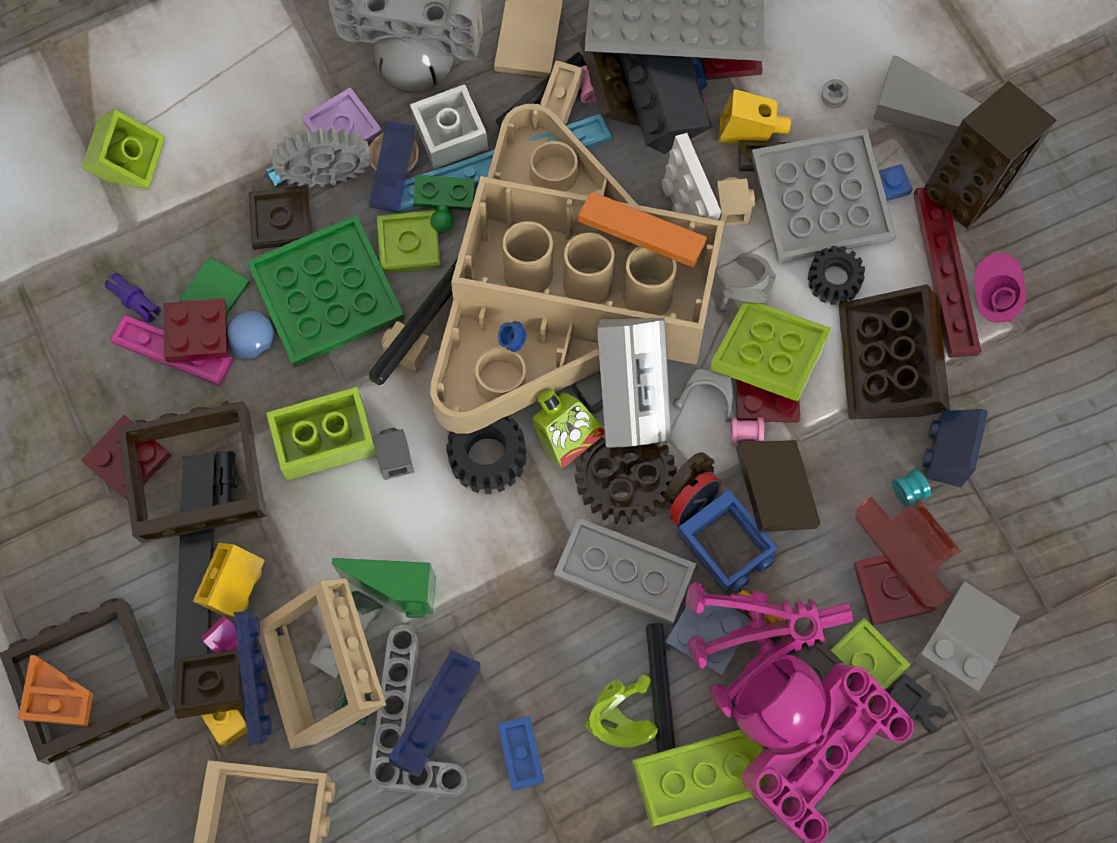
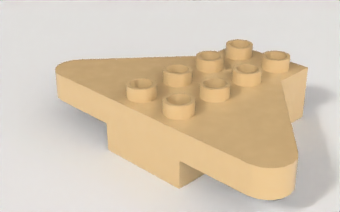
[430,104,725,434]

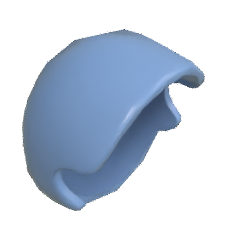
[227,311,275,360]

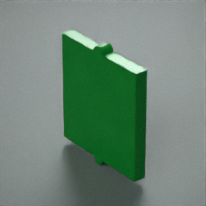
[179,257,250,315]

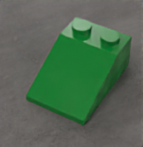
[332,558,436,619]

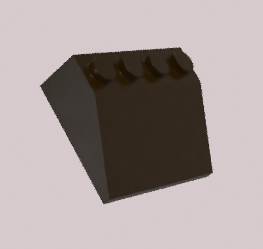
[839,284,950,420]

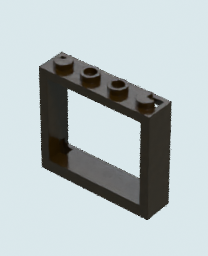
[118,401,266,543]
[0,598,170,765]

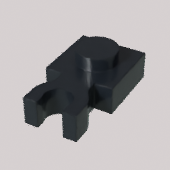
[889,674,948,734]

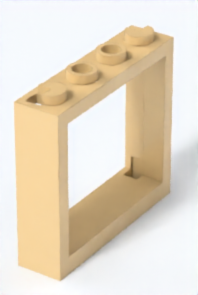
[255,578,386,749]
[194,760,335,843]

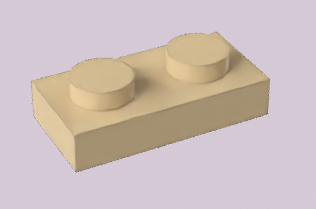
[540,60,585,125]

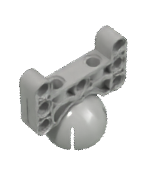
[328,0,483,93]

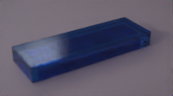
[369,120,416,213]

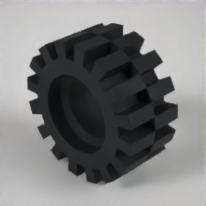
[807,246,865,305]

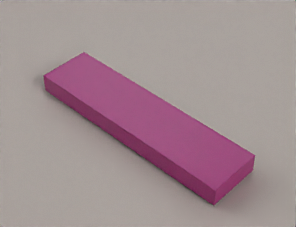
[110,314,234,387]

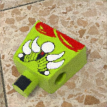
[532,389,605,469]

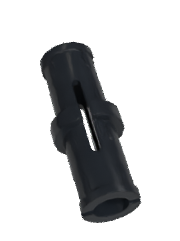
[212,451,238,505]

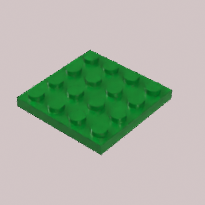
[247,214,405,367]

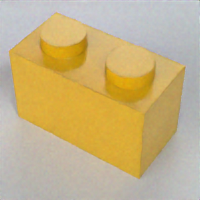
[193,543,265,619]

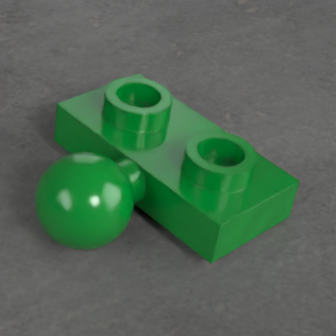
[413,175,475,233]

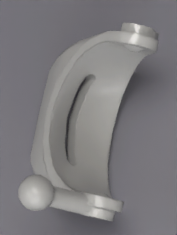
[717,253,776,311]
[673,368,734,422]

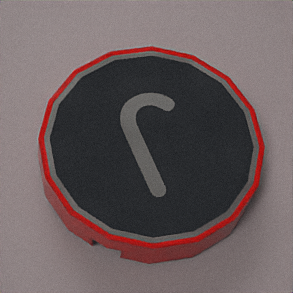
[670,472,722,527]

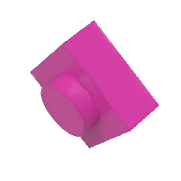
[201,615,249,653]

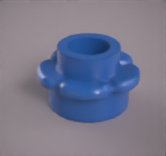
[497,321,527,352]

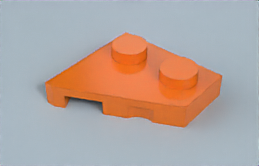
[18,655,93,726]

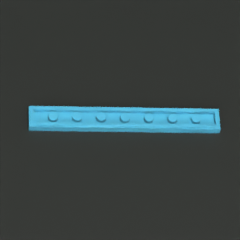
[382,113,612,214]

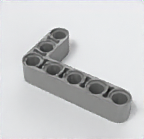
[370,625,468,797]

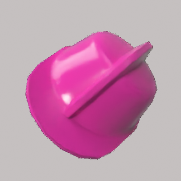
[974,252,1026,323]

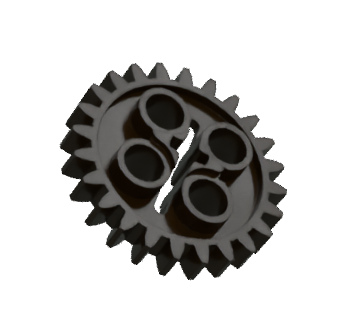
[575,437,677,524]

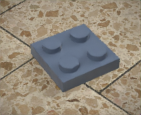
[665,592,750,677]

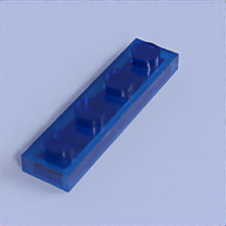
[234,611,272,745]
[388,650,480,777]

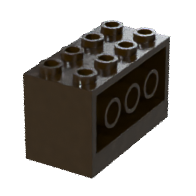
[924,81,1057,229]

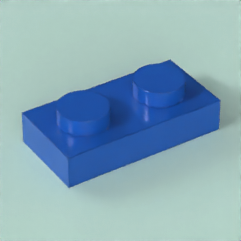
[498,716,545,791]

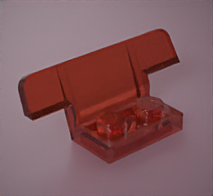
[855,497,962,609]

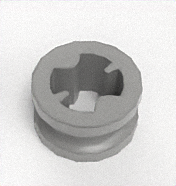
[821,79,848,108]

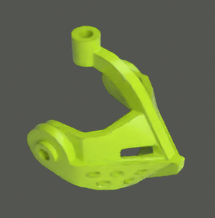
[584,674,658,748]

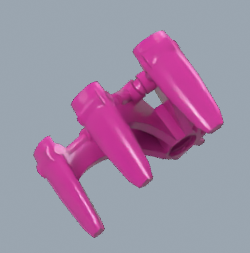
[686,582,853,718]

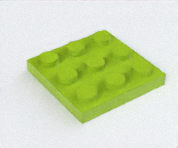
[710,301,831,402]

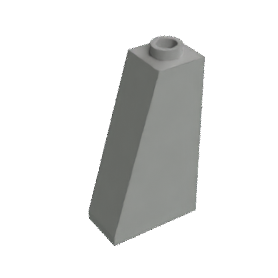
[873,55,981,140]

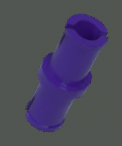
[105,273,161,323]

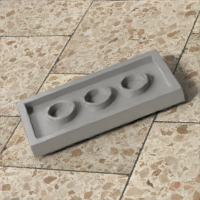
[554,517,696,625]

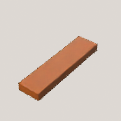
[578,191,707,268]

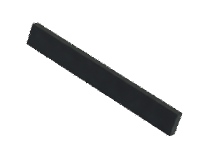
[173,455,216,707]

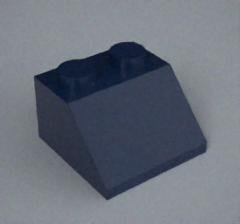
[921,409,988,488]

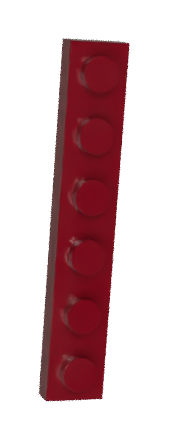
[913,187,981,358]

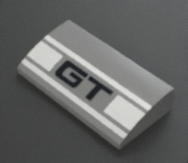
[597,318,671,447]

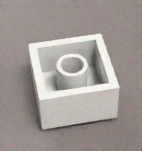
[410,84,488,170]

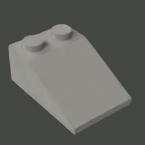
[913,581,1020,698]

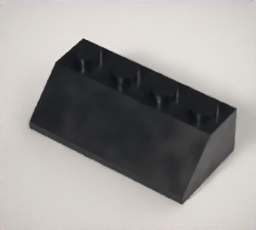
[618,53,712,154]

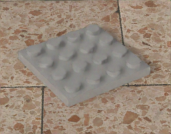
[751,128,896,262]

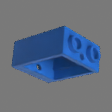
[677,490,778,593]

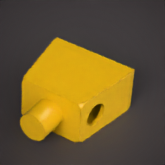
[718,89,791,144]

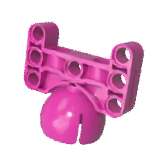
[732,655,914,843]

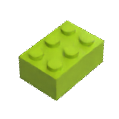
[266,387,377,481]

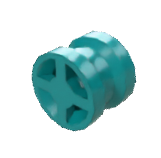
[892,468,931,507]

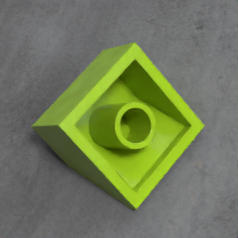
[81,109,165,189]

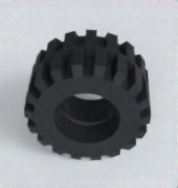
[446,416,527,494]

